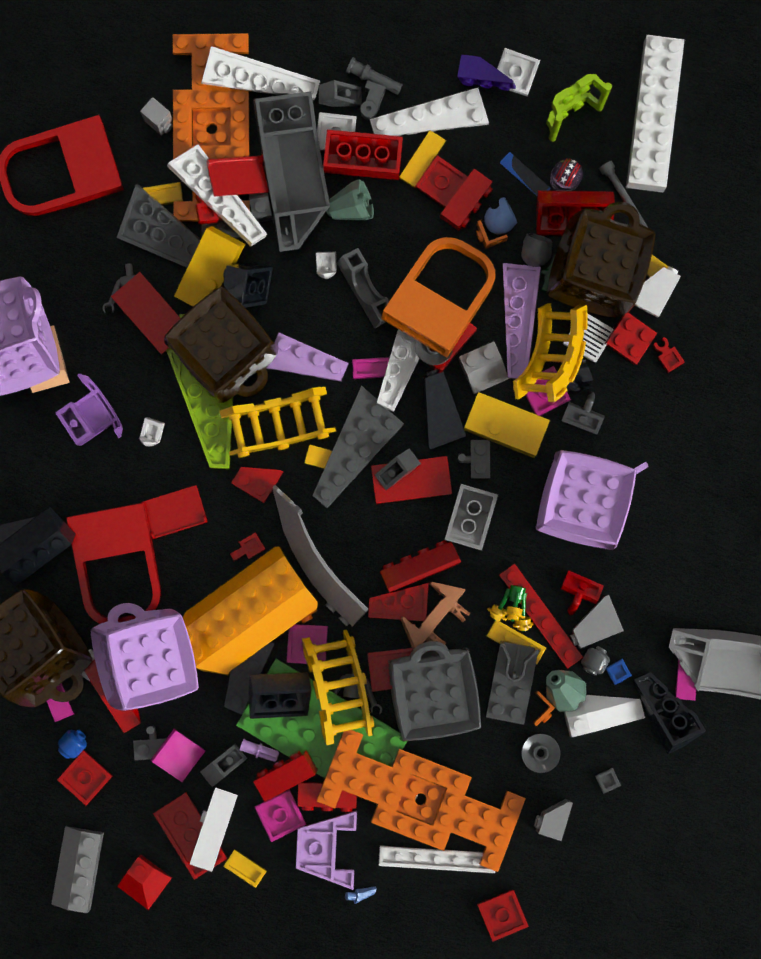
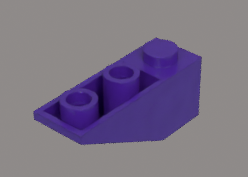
[457,55,516,91]

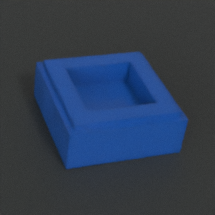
[606,659,632,685]

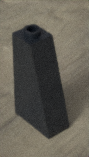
[423,368,466,449]

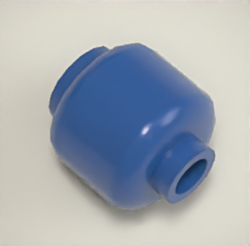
[58,729,87,759]

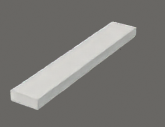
[379,846,495,873]

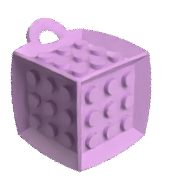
[0,276,60,396]
[536,450,649,550]
[91,603,199,711]

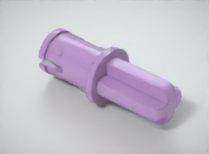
[240,739,279,762]

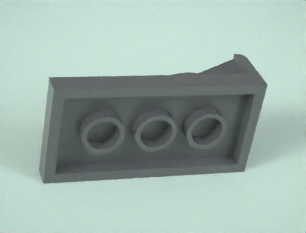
[486,641,539,725]

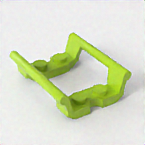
[546,74,612,142]

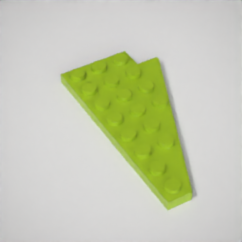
[167,314,233,469]

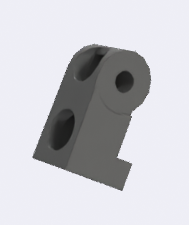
[360,80,385,120]

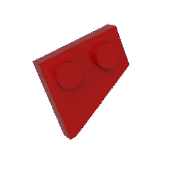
[232,467,283,503]

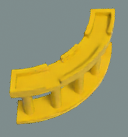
[513,303,588,402]
[219,387,336,458]
[302,630,374,745]

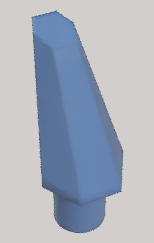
[345,886,377,904]

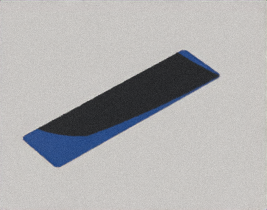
[500,152,550,196]

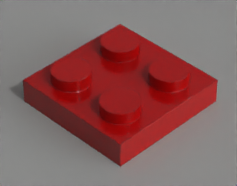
[415,155,468,208]
[604,313,657,365]
[57,750,113,806]
[477,889,529,941]

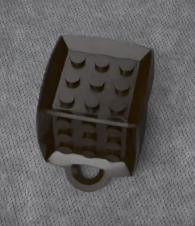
[547,202,655,318]
[164,287,278,403]
[0,589,92,707]

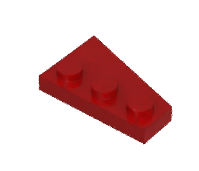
[368,583,429,621]

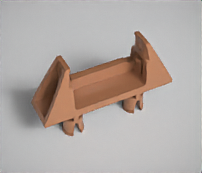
[400,582,470,649]

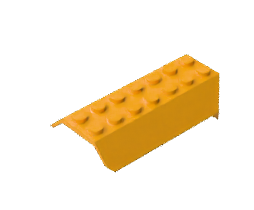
[183,547,317,675]

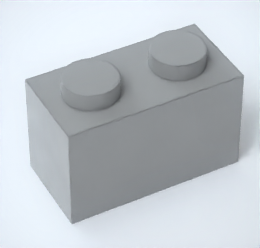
[140,97,173,136]

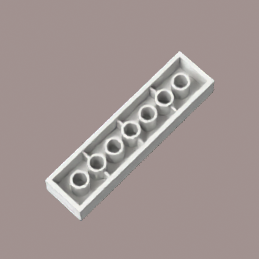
[626,35,684,192]

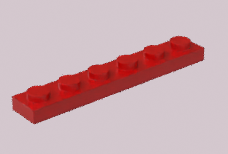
[499,564,583,669]

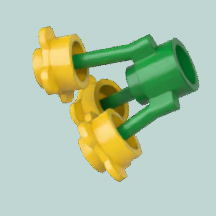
[487,585,533,631]

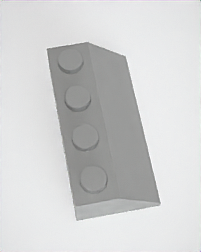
[52,826,104,913]

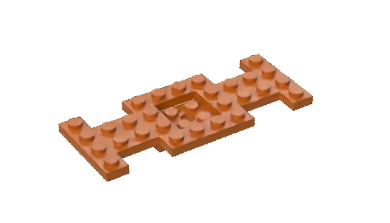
[173,33,250,222]
[316,730,526,872]

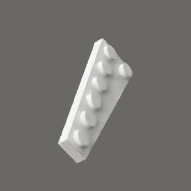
[201,46,320,100]
[370,88,489,136]
[167,145,267,246]
[377,329,419,412]

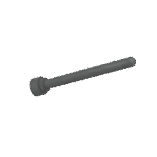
[599,160,648,227]

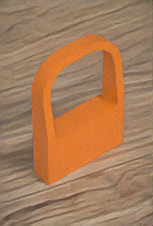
[381,237,495,358]

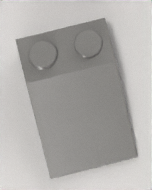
[445,484,498,550]

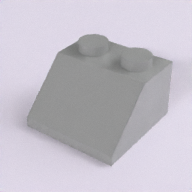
[458,342,508,394]
[534,799,573,841]

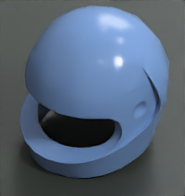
[484,197,518,235]

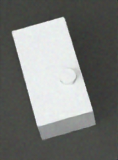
[189,788,238,872]

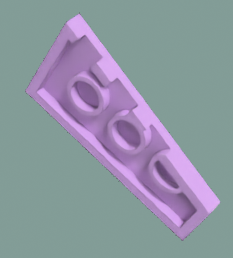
[266,333,349,381]

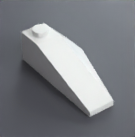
[564,695,645,737]

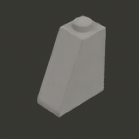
[570,595,624,648]

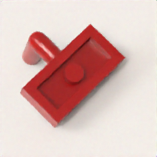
[561,570,604,615]

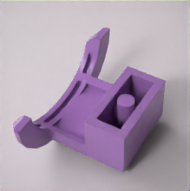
[55,374,123,446]

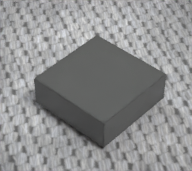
[595,768,621,794]

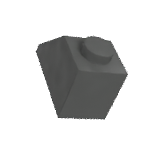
[319,80,362,107]
[249,193,273,223]
[375,448,421,490]
[201,744,247,787]

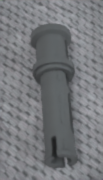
[346,57,403,95]

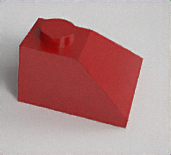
[117,855,172,910]

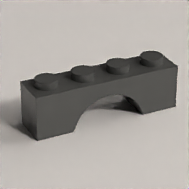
[337,248,389,328]

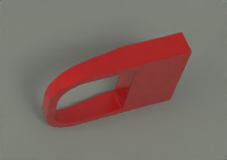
[0,115,124,216]
[67,502,161,624]

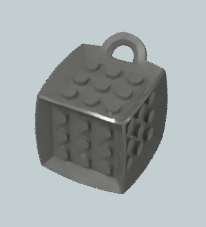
[387,641,481,742]

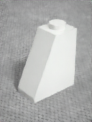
[634,266,681,318]

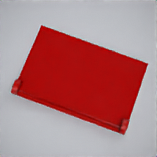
[207,155,269,197]
[143,485,208,539]

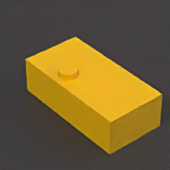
[174,226,245,307]
[464,392,550,458]

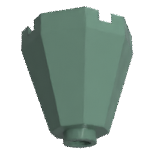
[326,179,374,220]
[546,670,586,712]

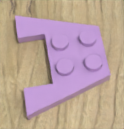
[295,811,357,890]

